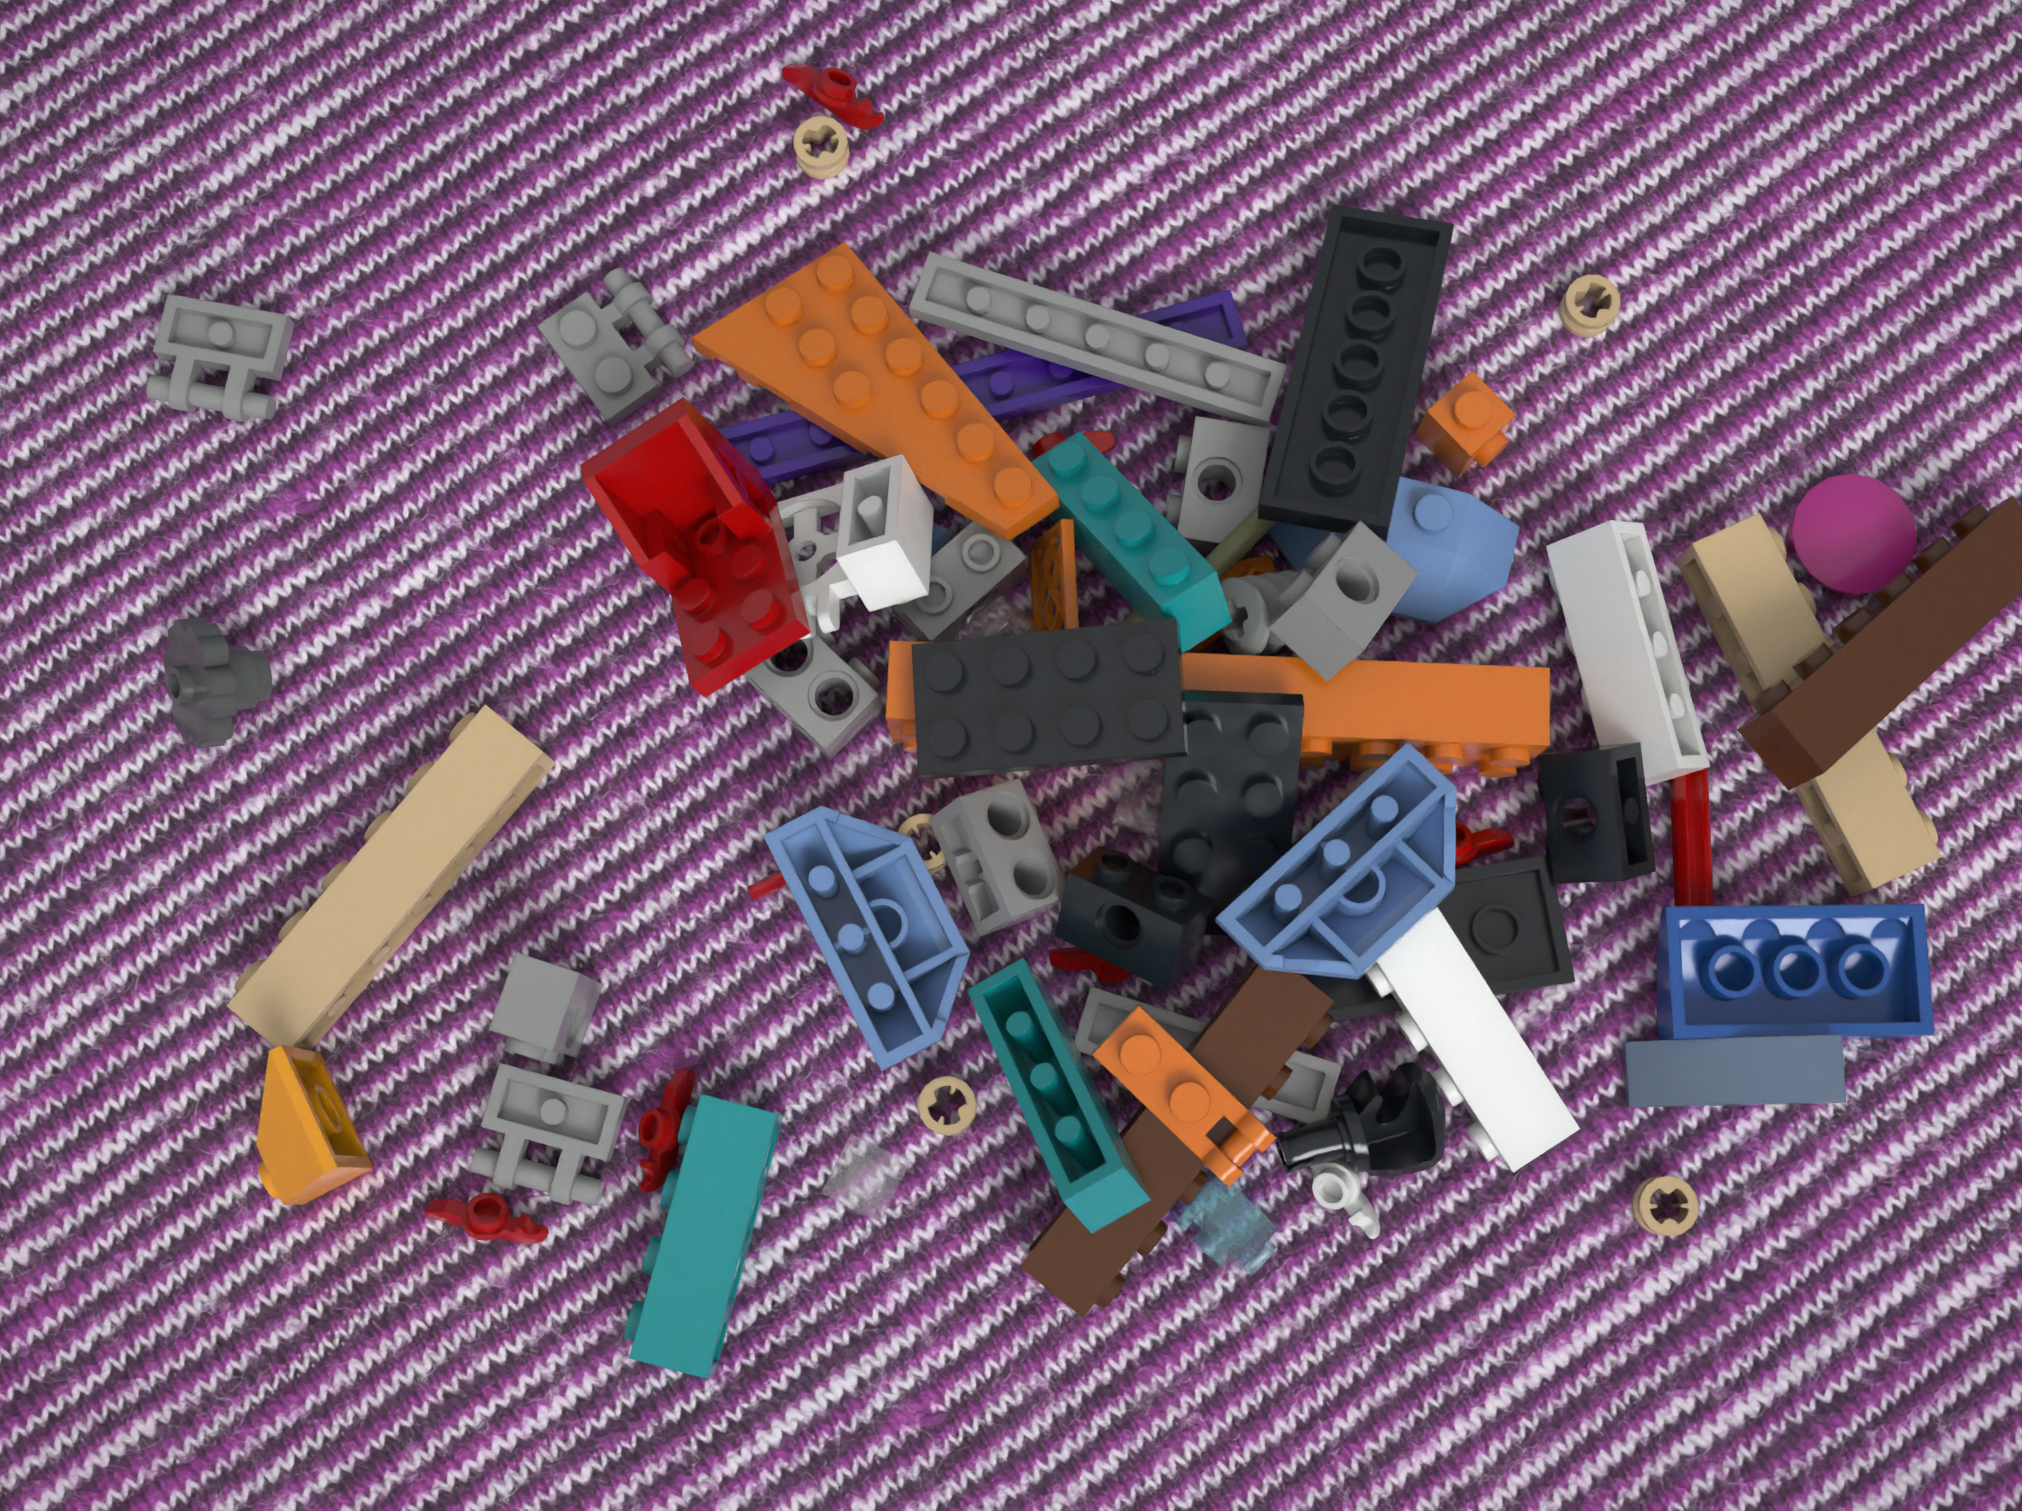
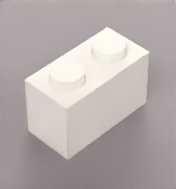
[836,454,934,612]

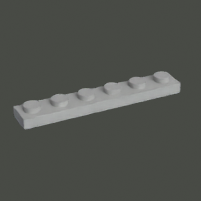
[909,251,1287,427]

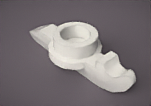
[1310,1159,1380,1239]

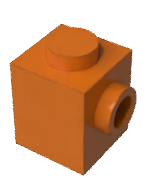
[1415,370,1516,478]

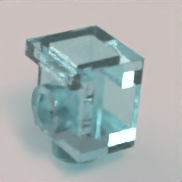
[1171,1174,1279,1276]

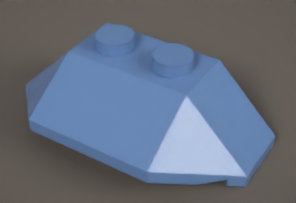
[1266,477,1520,626]
[1215,742,1457,979]
[763,805,970,1071]

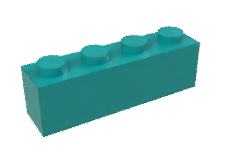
[1031,431,1232,654]
[967,957,1151,1234]
[624,1094,784,1379]

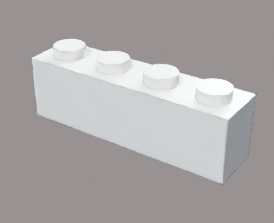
[1546,520,1710,787]
[1364,906,1580,1173]

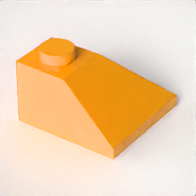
[256,1045,374,1205]

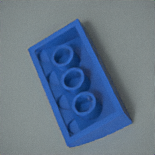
[1656,904,1935,1040]

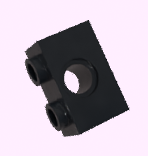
[1537,742,1656,884]
[1054,845,1213,991]

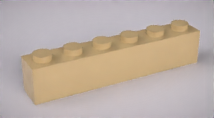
[1675,513,1942,897]
[226,705,556,1051]

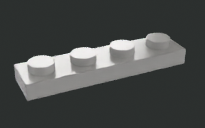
[1074,986,1342,1124]

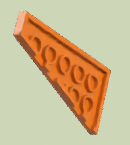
[691,241,1060,542]

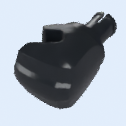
[1274,1062,1446,1176]

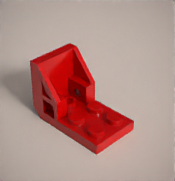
[580,397,811,697]

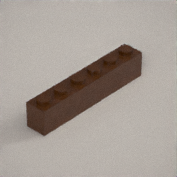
[1737,496,2022,791]
[1020,962,1335,1318]

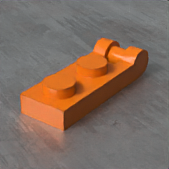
[1092,1004,1277,1187]

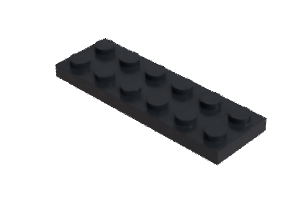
[1258,205,1454,542]

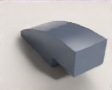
[1622,1035,1846,1108]

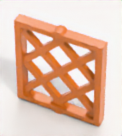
[1028,519,1079,632]

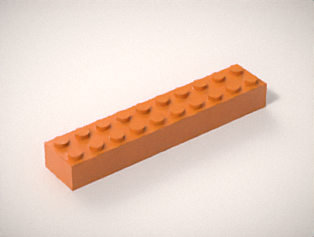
[886,640,1550,778]

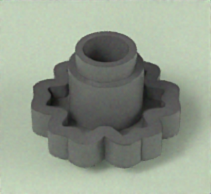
[164,617,272,749]

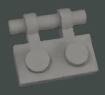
[537,268,694,428]
[147,294,295,422]
[470,1063,629,1206]

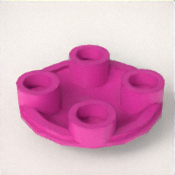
[1786,474,1917,599]

